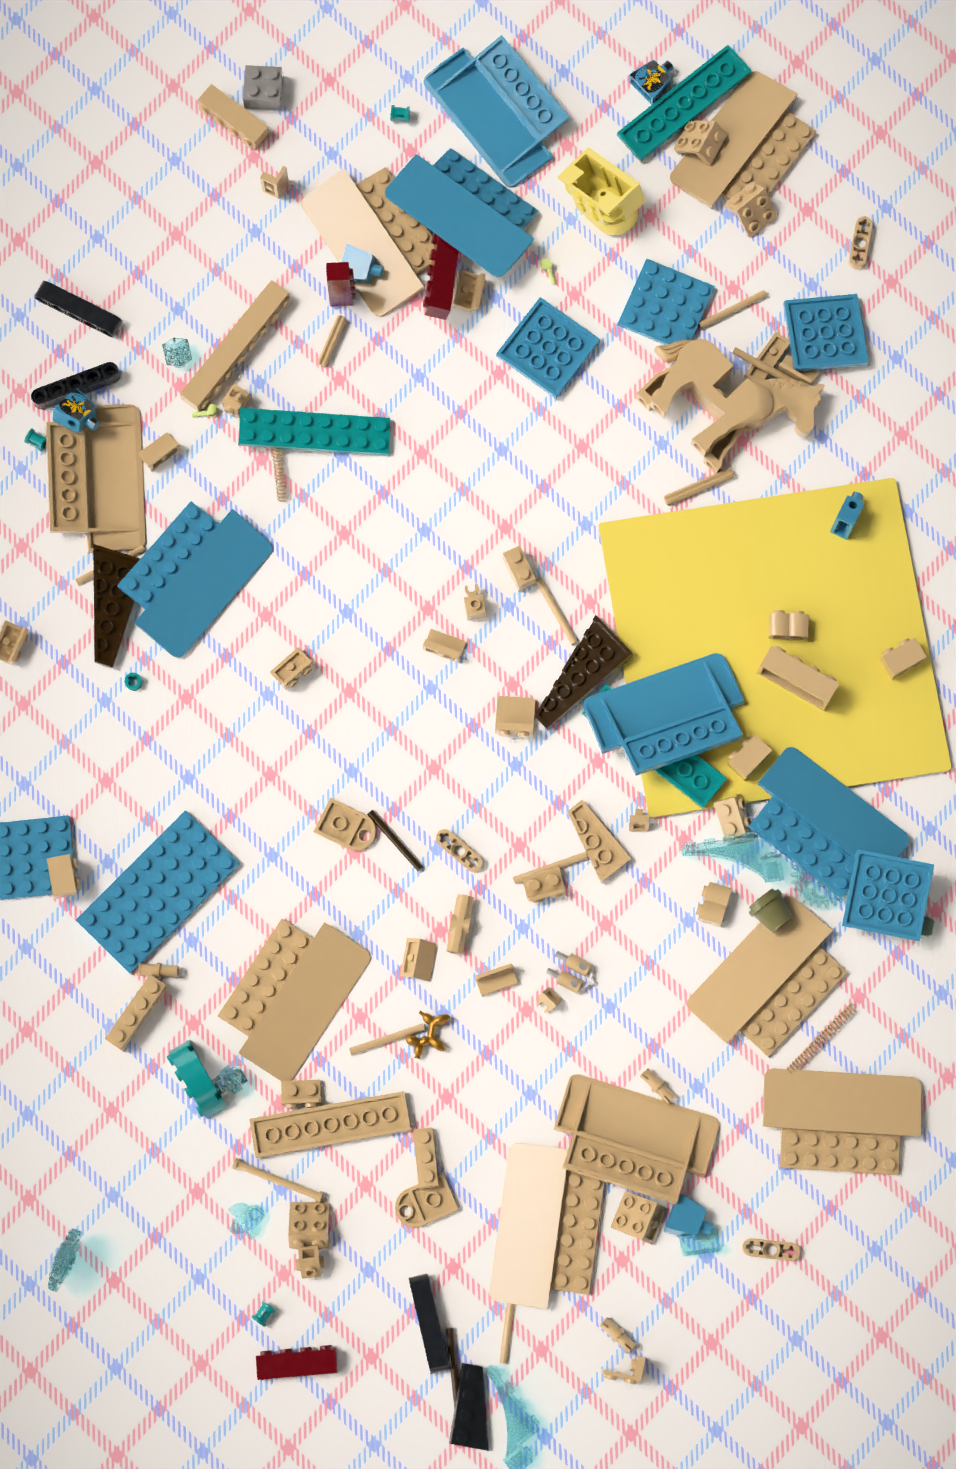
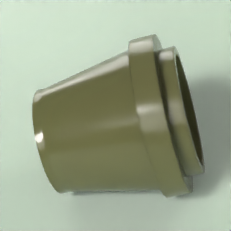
[748,888,793,933]

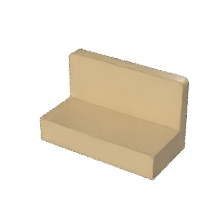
[260,166,289,199]
[777,354,819,386]
[138,432,181,471]
[422,629,466,663]
[400,938,437,981]
[475,963,518,997]

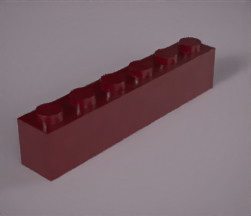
[423,233,459,320]

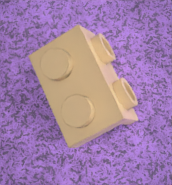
[452,269,486,312]
[0,620,29,664]
[270,647,314,690]
[714,794,752,839]

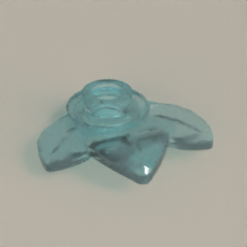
[228,1202,265,1240]

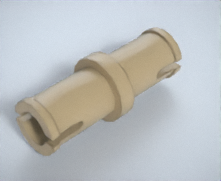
[138,962,179,978]
[639,1068,676,1104]
[599,1317,637,1354]

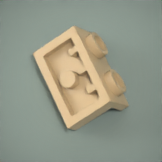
[521,866,566,903]
[281,1079,321,1108]

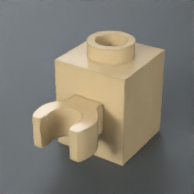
[222,384,251,417]
[464,584,486,621]

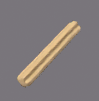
[664,468,734,506]

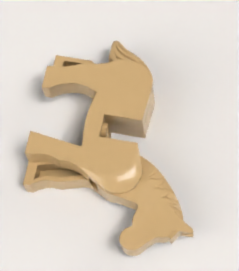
[636,339,825,474]

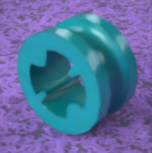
[124,672,142,691]

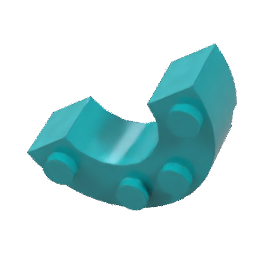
[166,1040,228,1119]

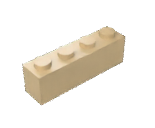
[197,84,270,150]
[105,974,168,1052]

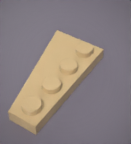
[567,800,631,883]

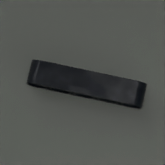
[34,280,123,338]
[31,362,120,410]
[408,1273,450,1374]

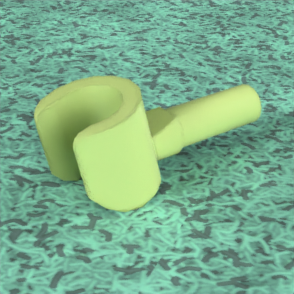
[541,259,556,284]
[191,404,218,418]

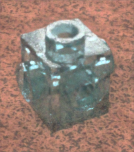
[162,337,192,368]
[212,1065,248,1097]

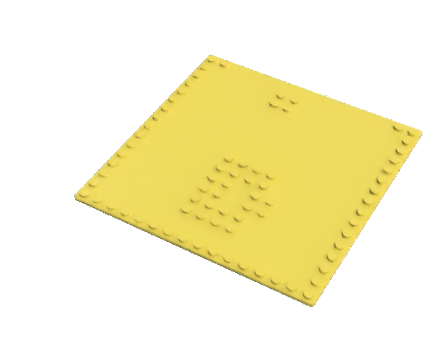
[598,478,951,818]

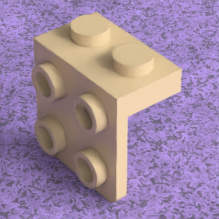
[674,120,727,165]
[725,181,777,237]
[495,696,535,738]
[288,1202,329,1250]

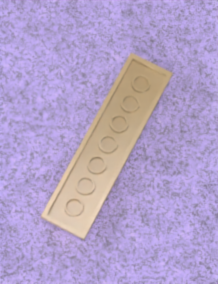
[249,1091,411,1158]

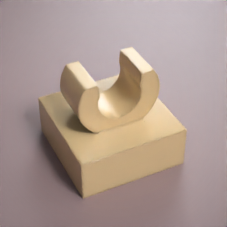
[629,808,649,832]
[536,987,562,1013]

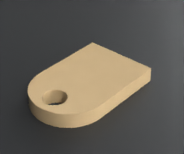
[313,797,376,851]
[395,1173,459,1228]

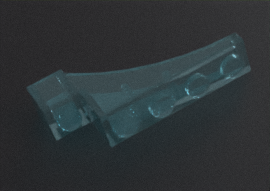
[681,832,784,883]
[485,1364,541,1469]

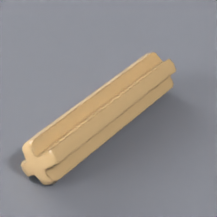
[318,315,347,367]

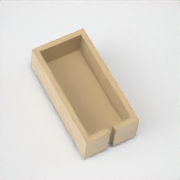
[757,646,839,711]

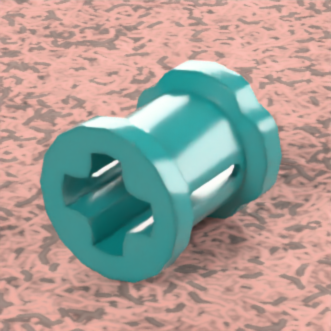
[390,105,410,123]
[24,428,46,452]
[251,1301,277,1327]

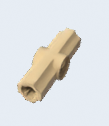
[446,894,474,955]

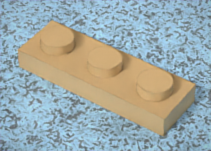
[744,332,790,382]
[413,1127,439,1189]

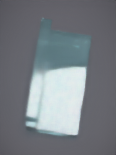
[679,1228,722,1256]

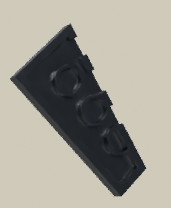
[449,1363,489,1451]

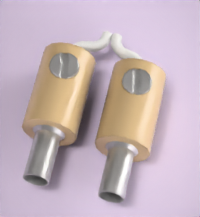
[546,950,594,994]

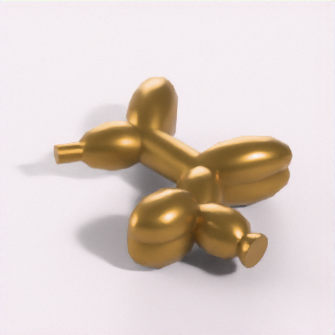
[406,1010,450,1059]

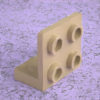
[611,1191,668,1245]
[600,1355,646,1385]

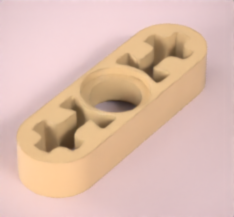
[848,216,873,270]
[436,829,482,873]
[742,1238,800,1261]

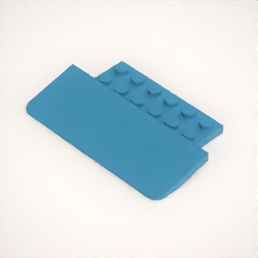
[423,35,570,187]
[385,148,539,277]
[117,501,272,658]
[583,653,744,776]
[749,747,909,898]

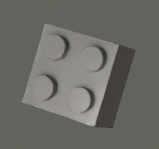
[243,65,283,110]

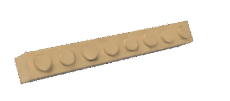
[180,280,290,412]

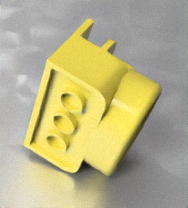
[557,147,646,235]

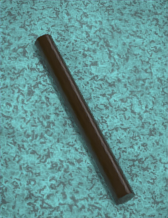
[367,810,423,872]
[446,1328,459,1408]

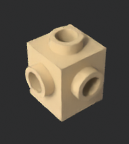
[296,1245,325,1279]

